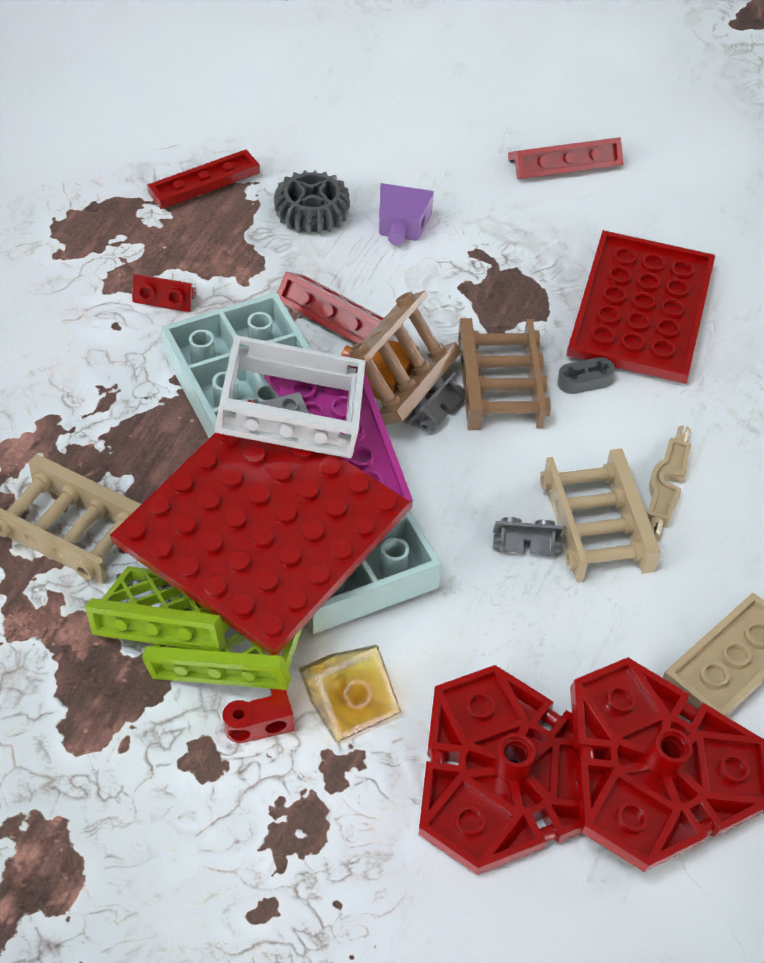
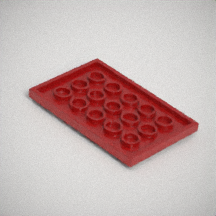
[566,230,716,384]

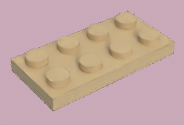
[663,593,764,717]

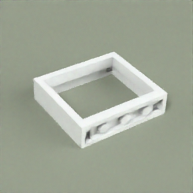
[214,335,365,459]

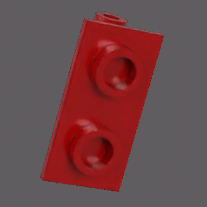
[132,273,196,312]

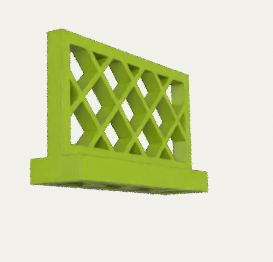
[85,566,229,651]
[142,597,302,690]

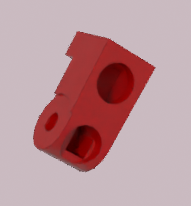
[222,688,295,743]

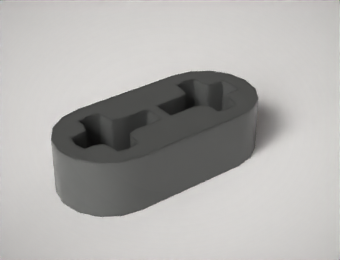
[557,357,615,394]

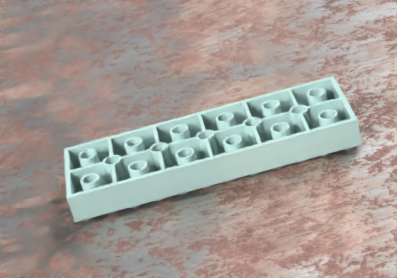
[161,292,442,635]

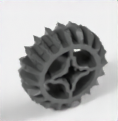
[274,169,350,235]

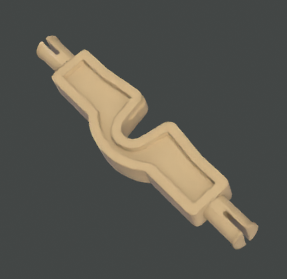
[647,425,692,541]

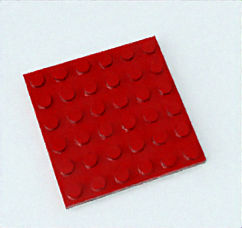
[110,399,411,656]

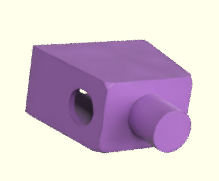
[379,183,434,245]

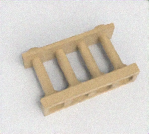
[540,448,661,582]
[0,454,141,584]

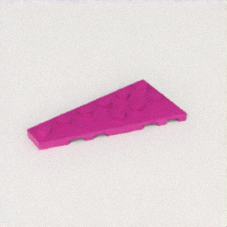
[264,355,413,509]

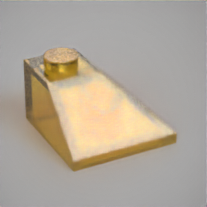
[298,645,402,743]

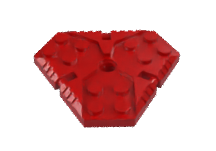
[570,657,764,872]
[418,665,603,875]

